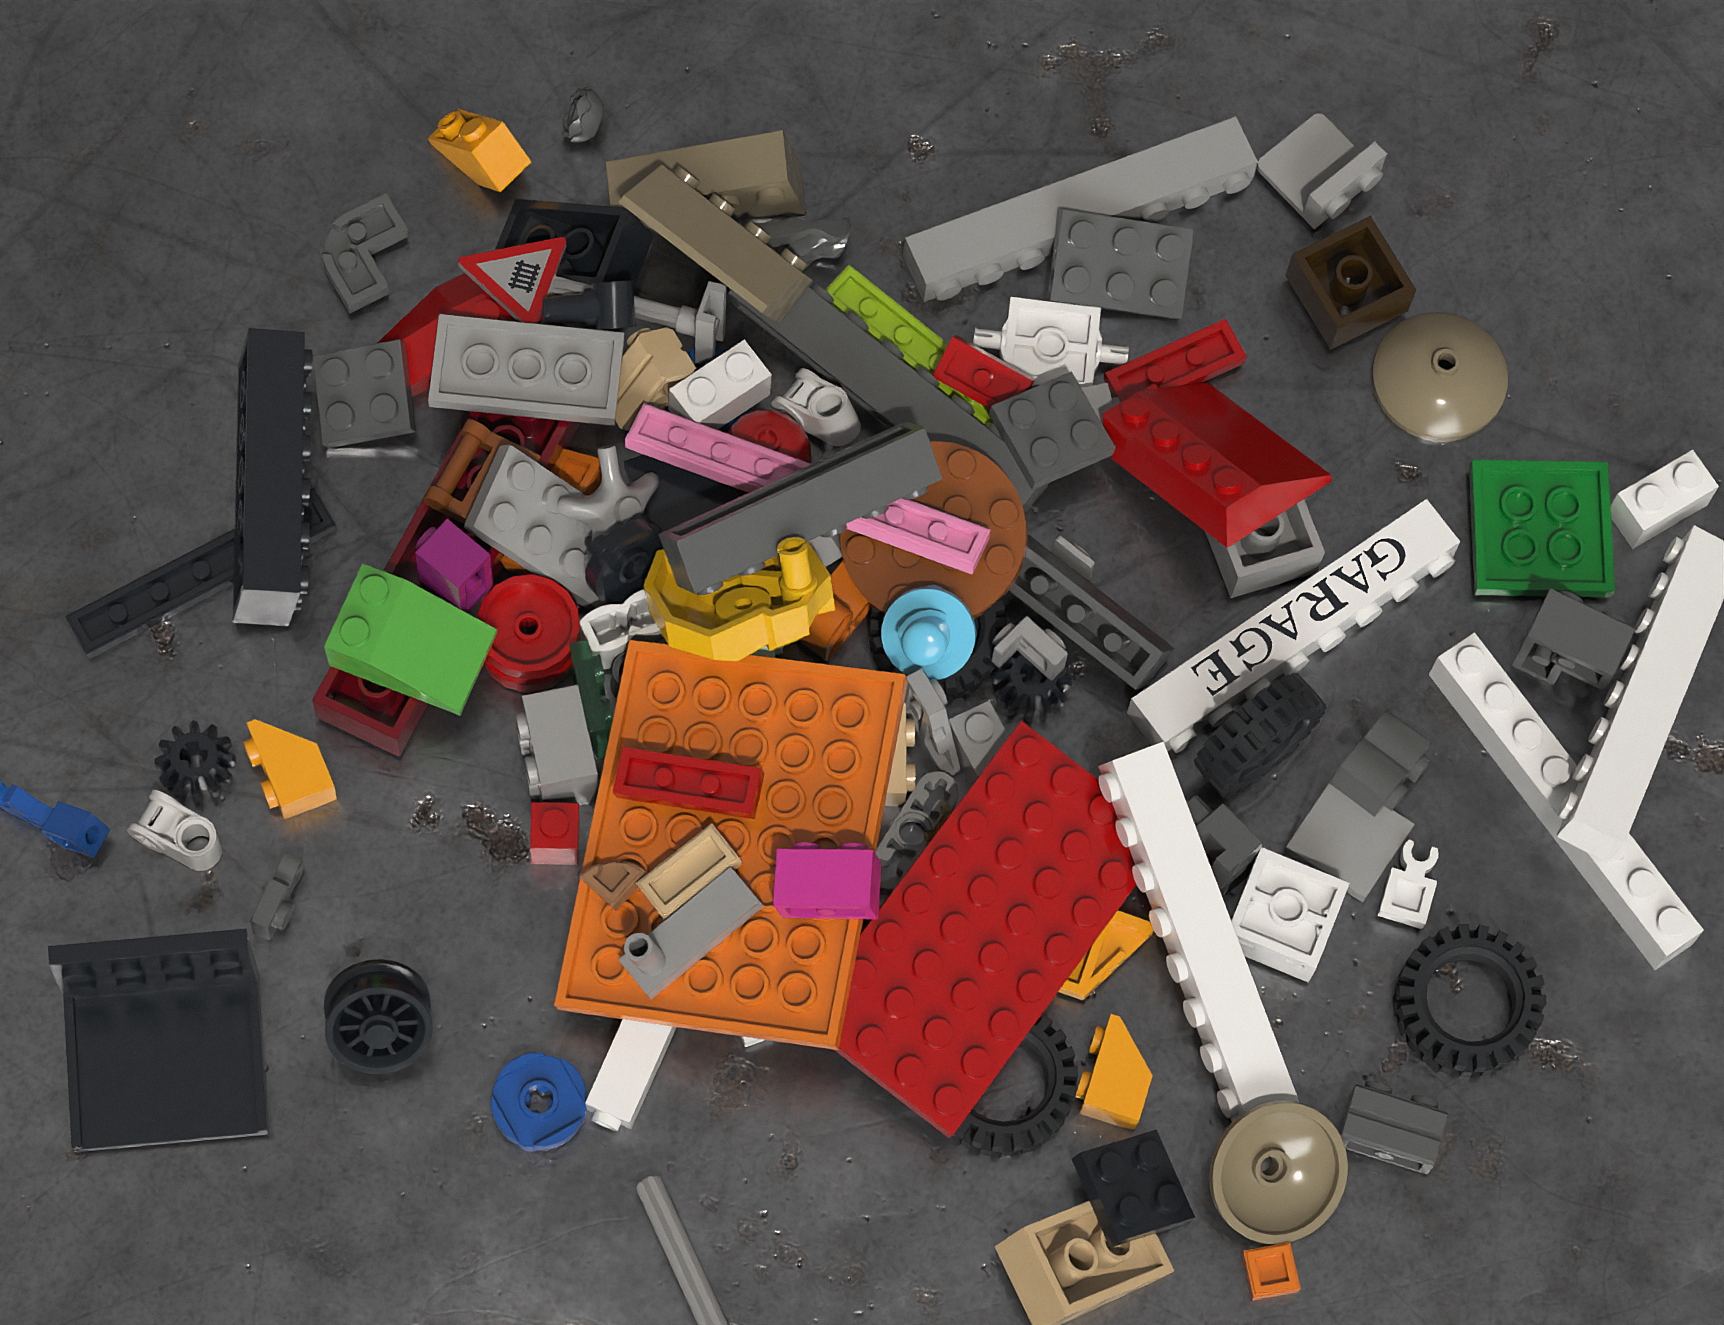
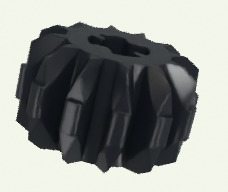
[992,650,1072,722]
[154,720,237,803]

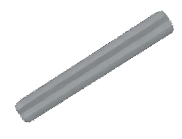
[636,1175,728,1325]

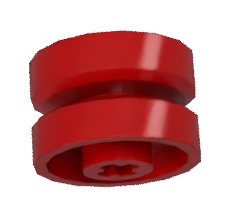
[477,574,581,693]

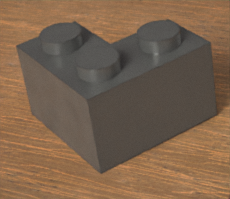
[1512,588,1635,691]

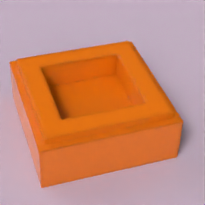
[1241,1242,1301,1301]

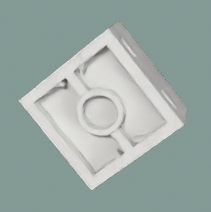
[1231,847,1350,983]

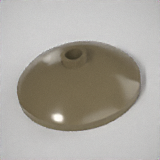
[1372,312,1508,442]
[1209,1100,1348,1244]

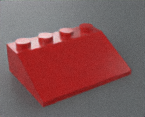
[1103,382,1331,548]

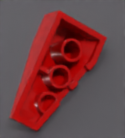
[376,273,516,397]

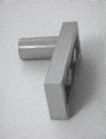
[618,866,764,1000]

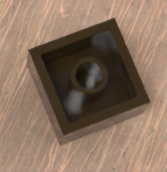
[1285,216,1416,350]

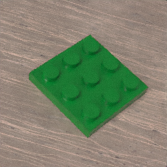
[1469,459,1615,597]

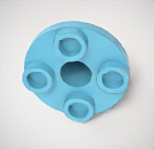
[881,585,977,681]

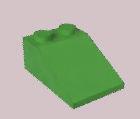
[324,563,497,715]

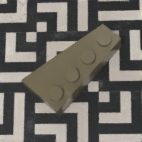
[606,130,807,228]

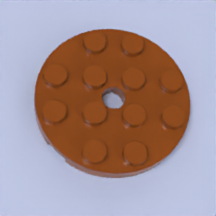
[840,441,1028,619]

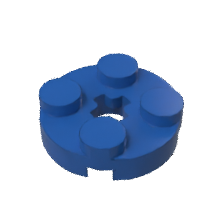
[491,1052,587,1152]

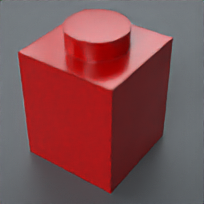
[530,802,580,865]

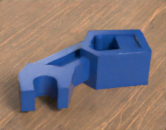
[0,781,110,858]

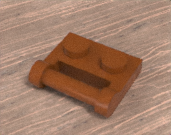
[423,420,541,524]

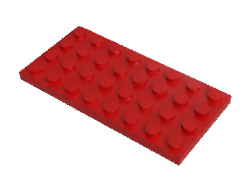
[835,721,1136,1138]

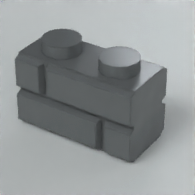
[1339,1081,1448,1174]

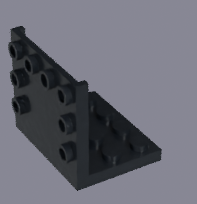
[48,929,268,1152]

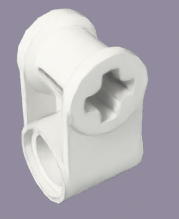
[771,368,861,446]
[127,790,222,871]

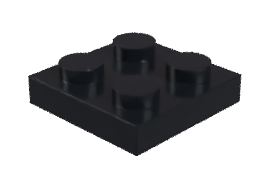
[1071,1129,1195,1248]

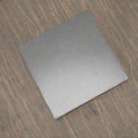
[1284,776,1415,903]

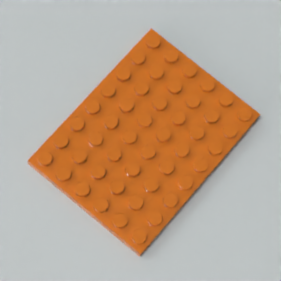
[554,640,908,1050]

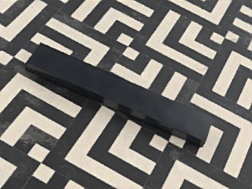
[65,487,337,659]

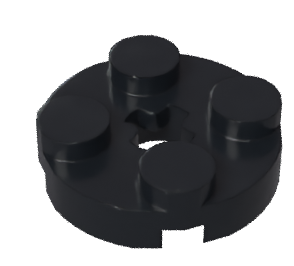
[585,513,664,604]

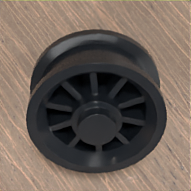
[324,959,433,1074]

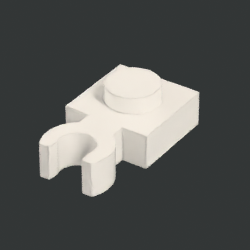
[1377,840,1438,929]

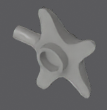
[557,445,659,567]

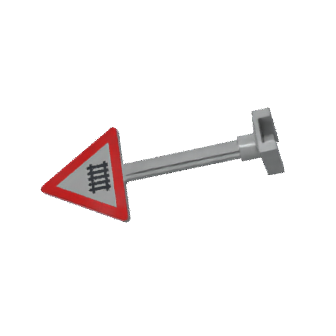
[458,237,727,368]

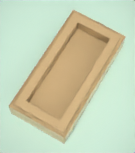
[636,823,743,920]

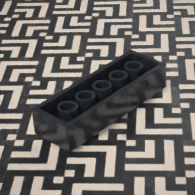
[232,328,313,626]

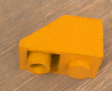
[427,109,531,192]
[243,719,337,820]
[1076,1014,1153,1131]

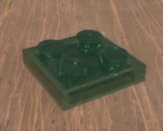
[569,640,613,760]

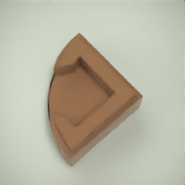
[579,862,647,911]

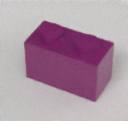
[415,519,493,613]

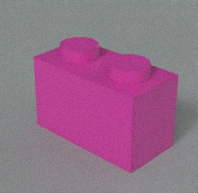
[773,842,882,919]

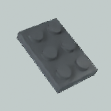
[1046,209,1194,320]

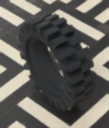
[1393,924,1546,1077]
[951,1014,1078,1157]

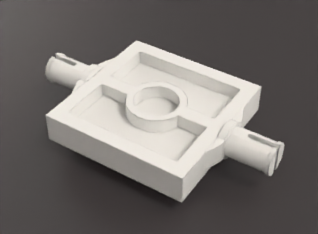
[973,297,1129,389]

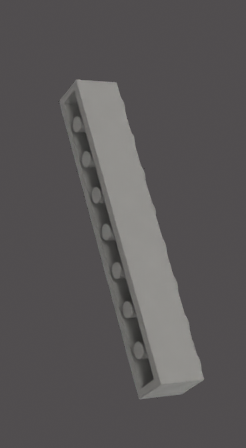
[903,116,1258,302]

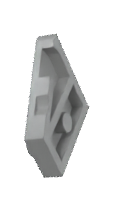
[904,668,961,777]

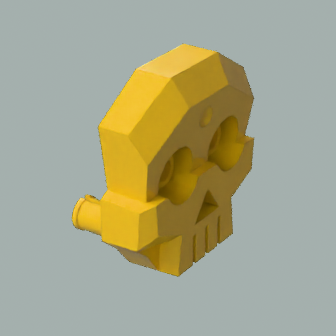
[644,537,835,662]

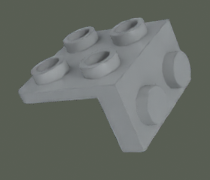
[1257,113,1387,229]

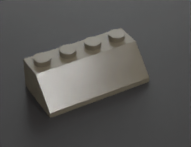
[619,164,812,324]

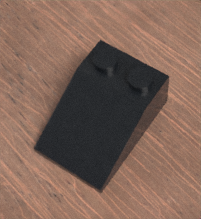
[495,199,653,289]

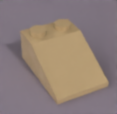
[994,1201,1174,1325]

